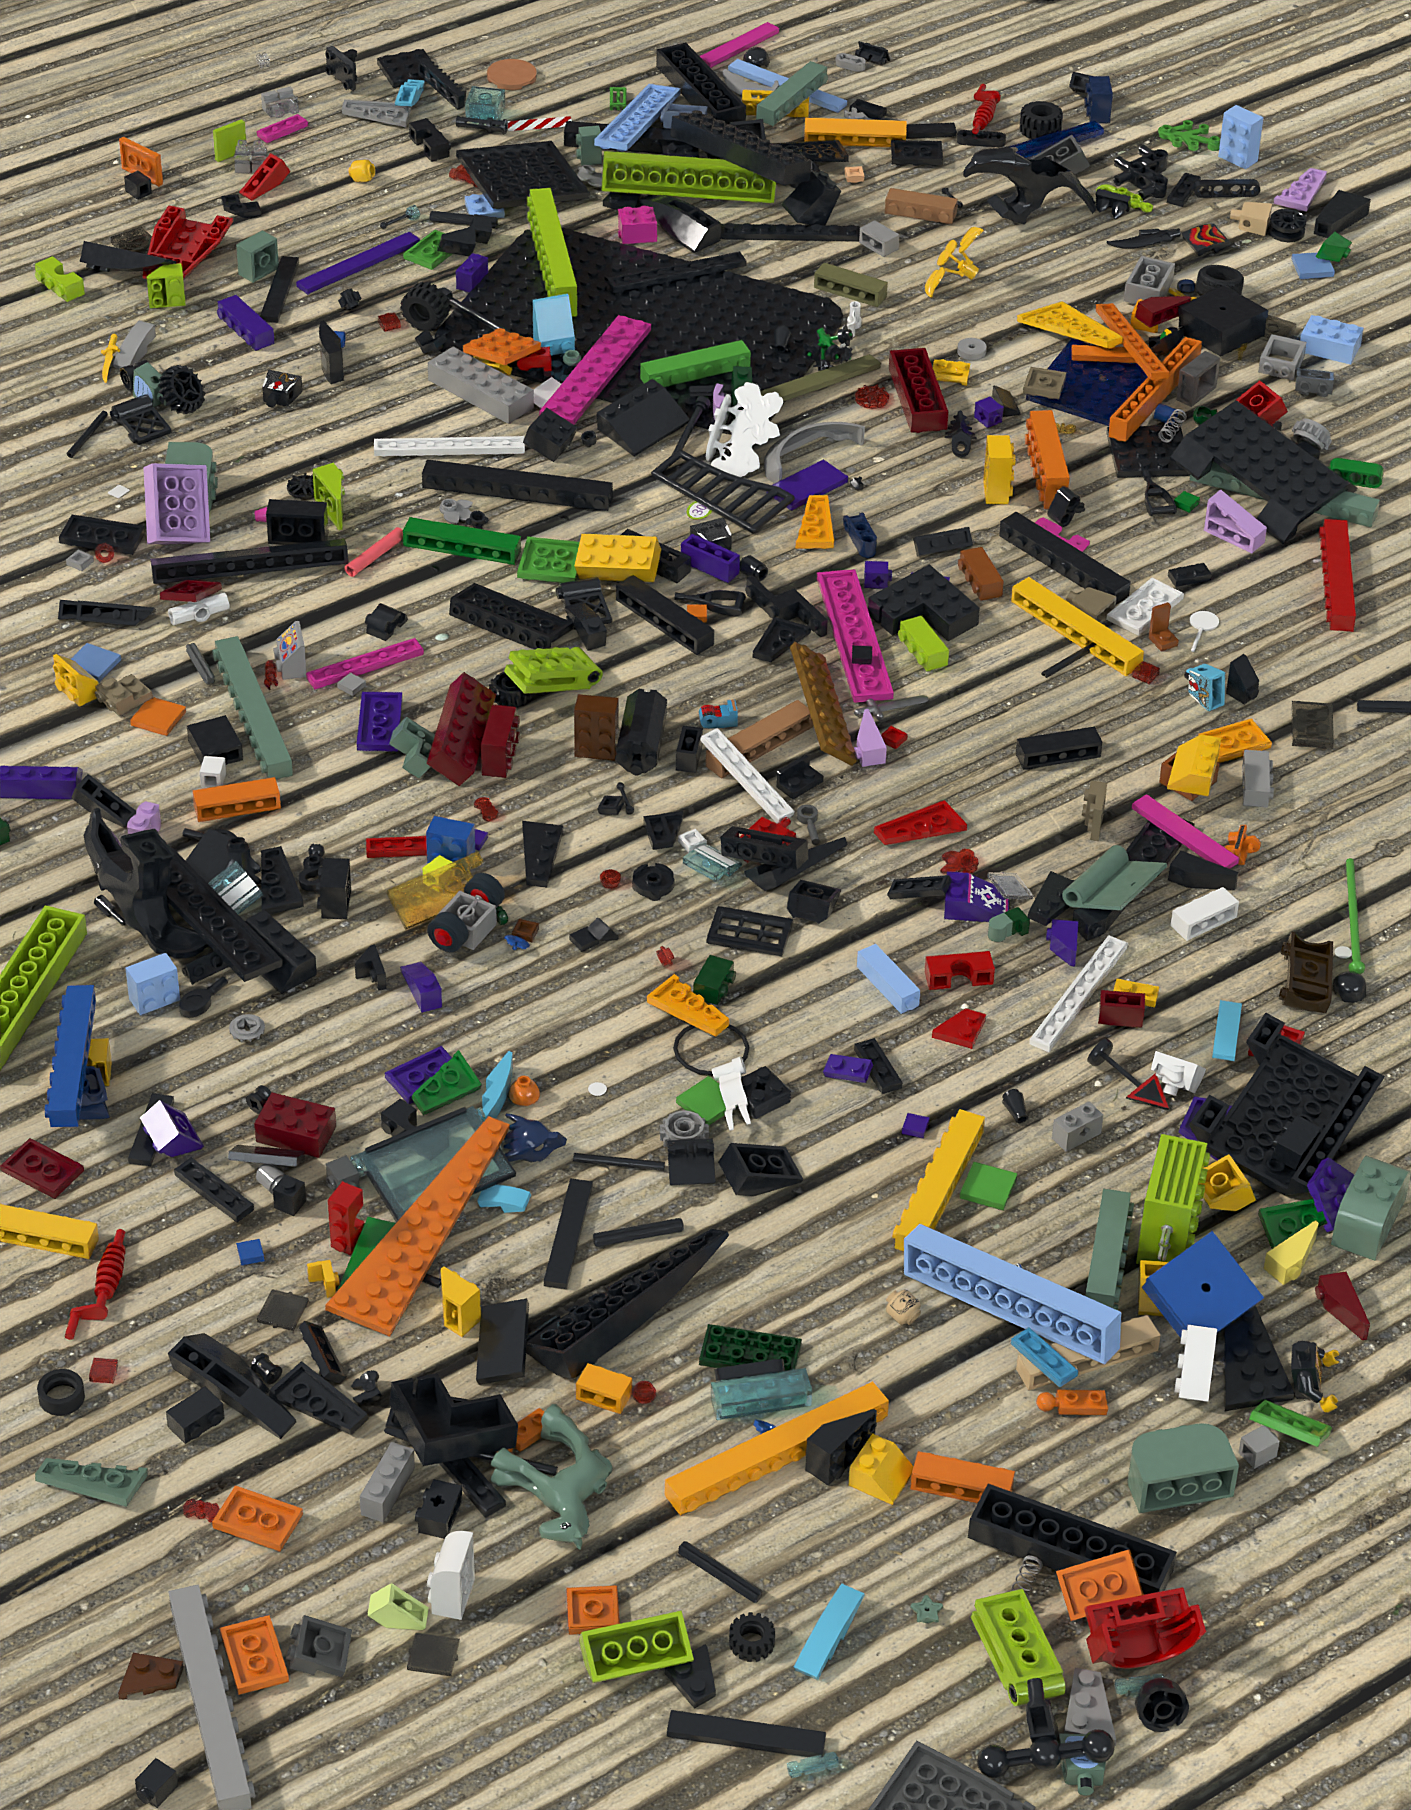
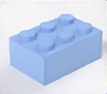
[1218,105,1264,169]
[1300,315,1364,365]

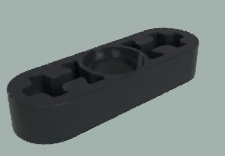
[957,130,1006,148]
[714,1359,785,1382]

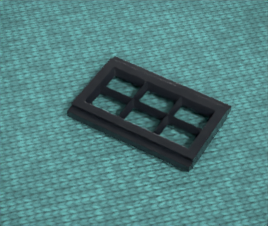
[706,906,793,956]

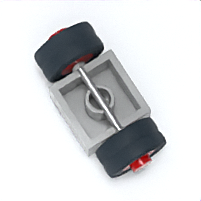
[427,873,505,953]

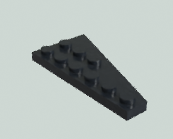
[1224,1305,1295,1411]

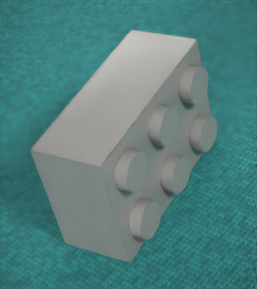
[1124,256,1175,305]

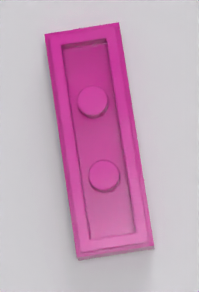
[257,114,308,143]

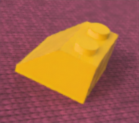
[1201,1154,1256,1211]
[848,1433,914,1505]

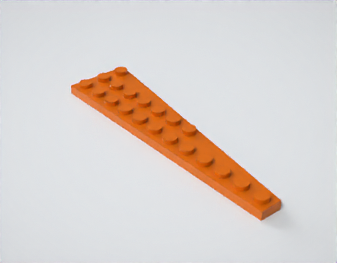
[325,1116,510,1337]

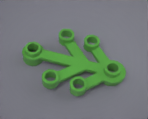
[1158,120,1220,151]

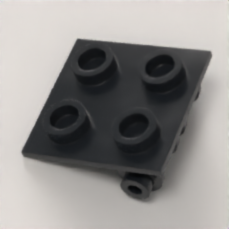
[667,1138,716,1186]

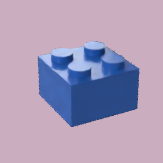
[426,816,475,872]

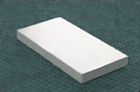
[1106,578,1184,636]

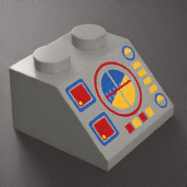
[273,621,306,680]

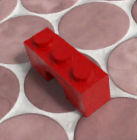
[924,951,995,990]
[328,1181,365,1255]

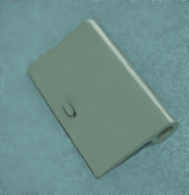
[1062,845,1167,910]

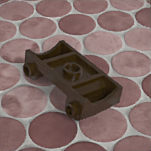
[1279,932,1333,1013]

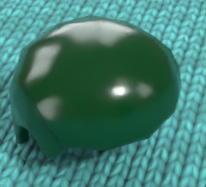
[1193,406,1217,426]

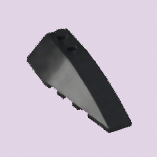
[80,241,177,272]

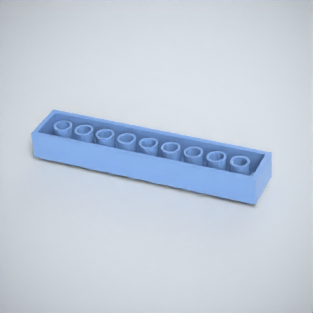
[904,1224,1121,1365]

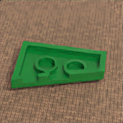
[412,1050,482,1116]
[1258,1199,1327,1249]

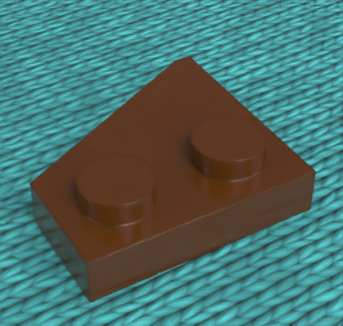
[118,1652,184,1700]

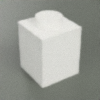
[199,756,226,788]

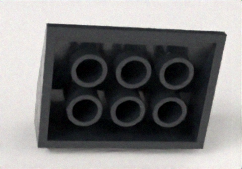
[597,379,690,456]

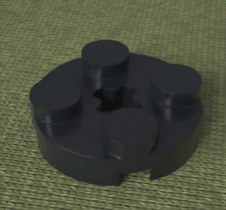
[632,863,675,901]

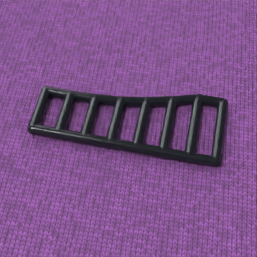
[651,449,795,533]

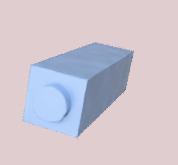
[857,944,920,1014]

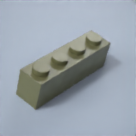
[814,263,888,307]

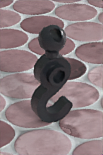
[298,843,325,892]

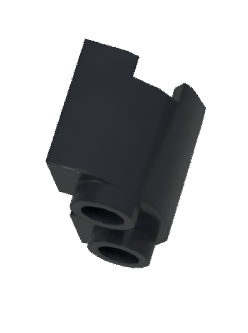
[365,603,408,641]

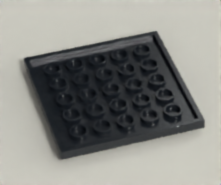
[456,141,590,209]

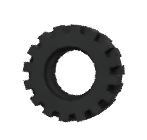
[729,1612,775,1662]

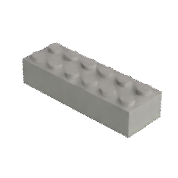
[428,347,534,424]

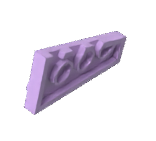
[1274,168,1327,212]

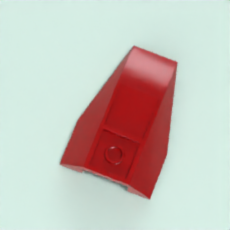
[142,205,233,280]

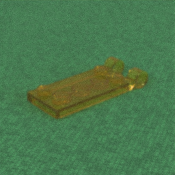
[386,852,484,930]

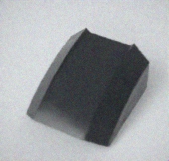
[787,879,841,924]

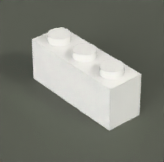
[1171,887,1239,941]
[1174,1325,1217,1402]

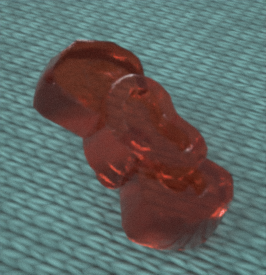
[474,797,499,821]
[183,1498,220,1523]

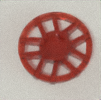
[855,385,889,409]

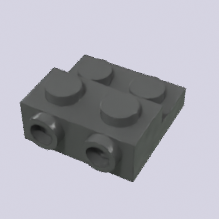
[1295,368,1334,397]
[286,1615,352,1677]

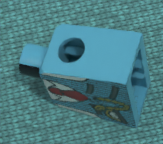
[1184,664,1225,711]

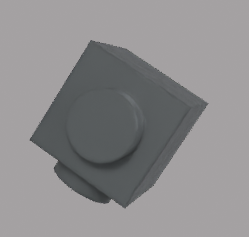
[326,1155,360,1190]

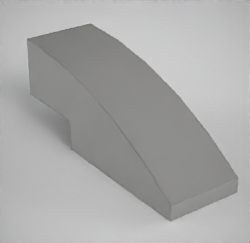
[113,320,156,369]

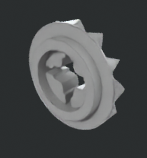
[229,1014,265,1043]

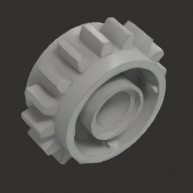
[1292,419,1332,452]
[660,1110,709,1147]

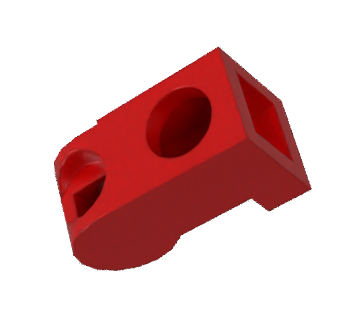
[517,346,552,371]

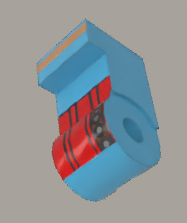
[698,699,738,729]

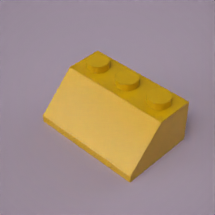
[1167,735,1221,796]

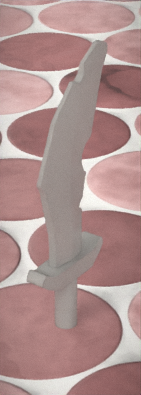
[723,69,779,96]

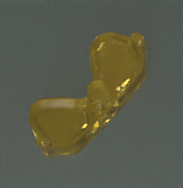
[1055,422,1076,434]

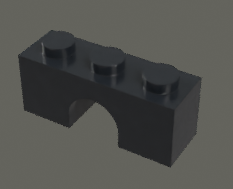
[409,118,451,162]
[381,1098,450,1162]

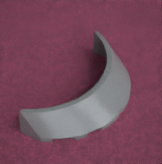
[764,422,865,484]

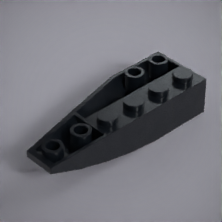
[639,194,721,253]
[168,1333,296,1439]

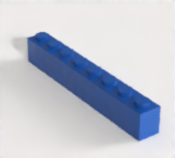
[45,985,96,1127]

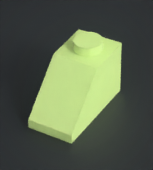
[367,1583,429,1630]

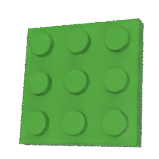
[517,536,580,583]

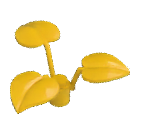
[925,227,984,298]

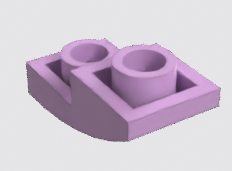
[713,384,726,419]

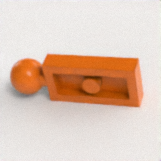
[1036,1389,1108,1415]
[497,1408,544,1453]

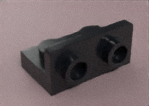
[776,755,824,799]

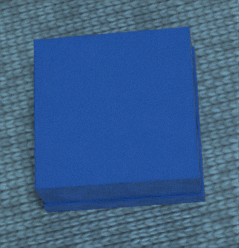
[1142,1231,1264,1338]

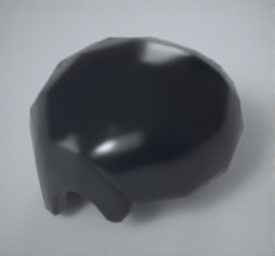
[743,47,770,67]
[1333,971,1366,1003]

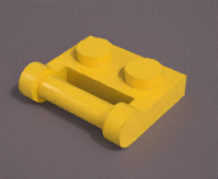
[933,359,970,386]

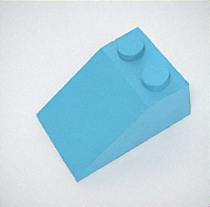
[533,294,575,355]

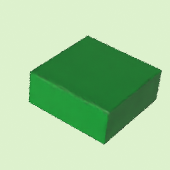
[1174,491,1200,513]

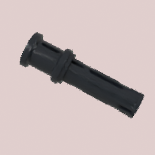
[456,116,508,134]

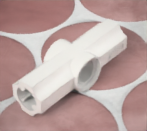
[168,593,230,626]

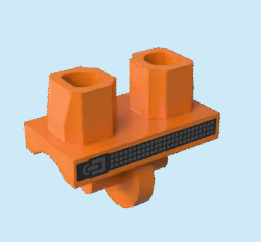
[1225,825,1261,865]

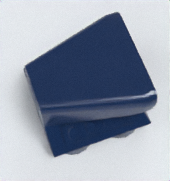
[79,1066,110,1120]

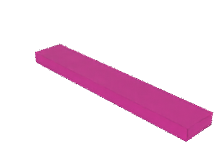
[700,22,779,68]
[306,638,424,690]
[1132,794,1239,869]

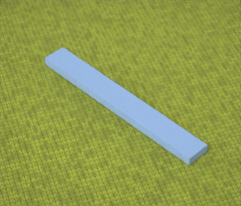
[728,59,847,113]

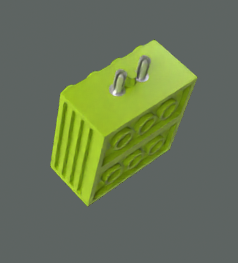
[1136,1134,1210,1264]

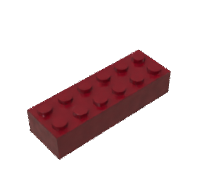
[889,348,949,433]
[427,672,496,786]

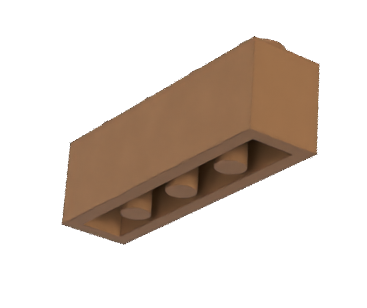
[885,188,958,224]

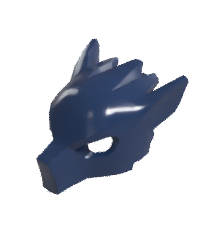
[502,1113,567,1163]

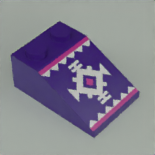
[944,872,1009,922]

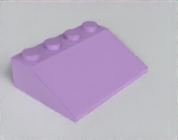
[144,463,210,545]

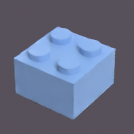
[125,953,180,1015]

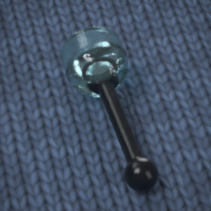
[380,205,420,229]

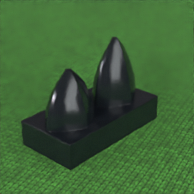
[1095,189,1131,219]

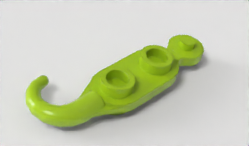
[1096,184,1153,213]

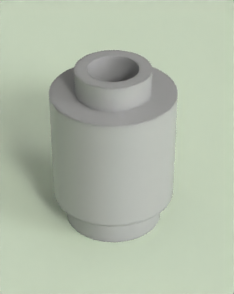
[256,1164,285,1194]

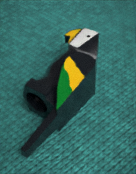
[1148,326,1185,353]

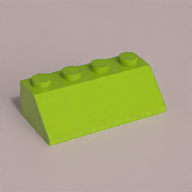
[579,1610,694,1683]

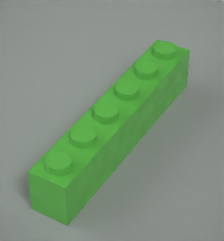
[640,340,751,387]

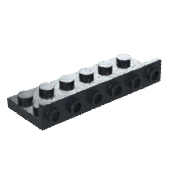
[449,583,573,650]

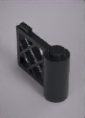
[110,394,172,445]
[556,577,612,630]

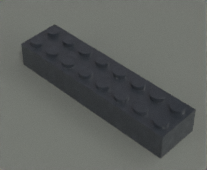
[656,42,746,124]
[968,1483,1177,1595]

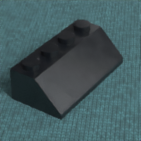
[245,910,317,994]

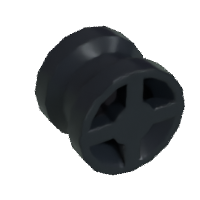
[246,1085,272,1114]

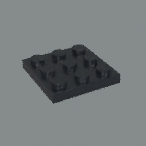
[377,49,432,88]

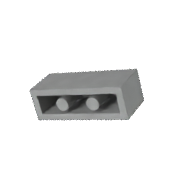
[1242,750,1274,807]
[360,1442,415,1523]

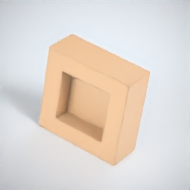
[845,166,864,183]

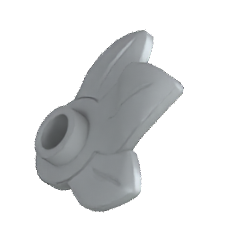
[577,165,602,187]
[439,499,473,524]

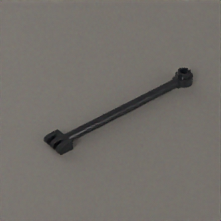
[440,287,513,333]

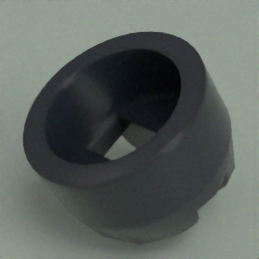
[581,431,597,447]

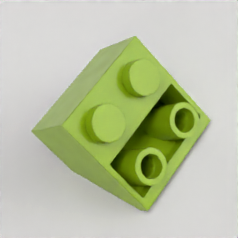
[147,263,186,308]

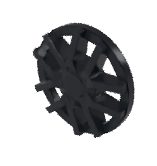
[287,473,314,499]

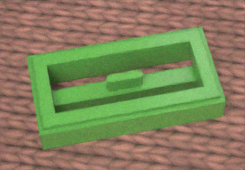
[610,87,627,110]

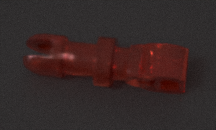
[264,660,278,690]

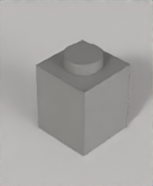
[1238,1425,1280,1469]

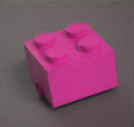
[618,206,657,244]

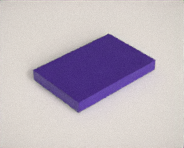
[385,1046,452,1104]

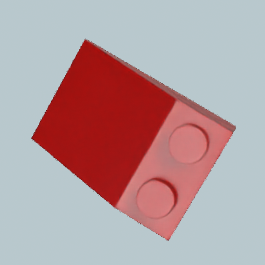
[1236,380,1288,424]

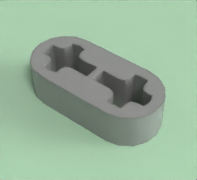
[835,53,866,72]

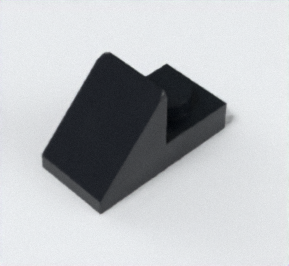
[355,944,387,991]

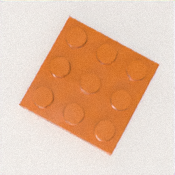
[463,328,541,365]

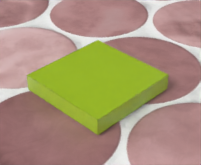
[213,119,247,162]

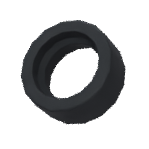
[37,1369,85,1416]

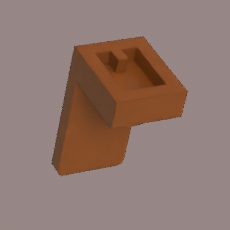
[1149,602,1179,651]

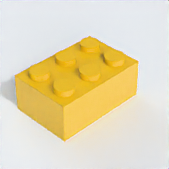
[983,435,1016,504]

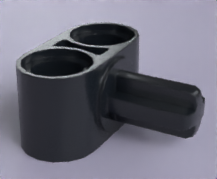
[1047,486,1085,527]

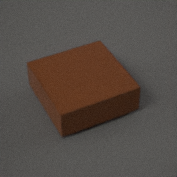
[512,919,539,943]

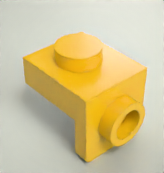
[307,1260,340,1298]

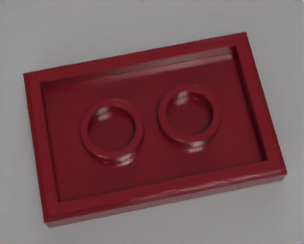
[160,580,222,602]
[0,1138,84,1199]

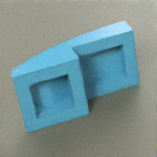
[477,1185,531,1213]

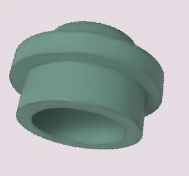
[563,350,581,366]

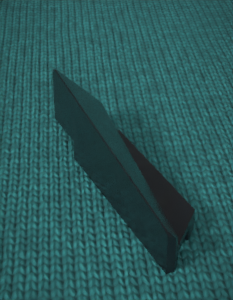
[58,600,156,626]

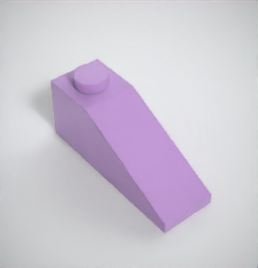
[854,709,887,767]

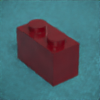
[1098,990,1145,1028]

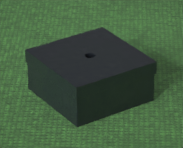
[1178,285,1268,357]

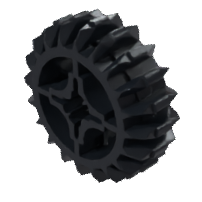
[158,364,206,415]

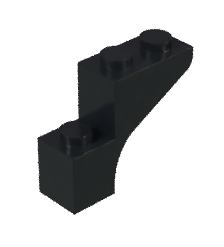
[437,214,492,256]

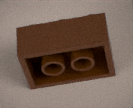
[574,694,619,761]

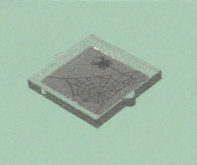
[987,871,1034,900]

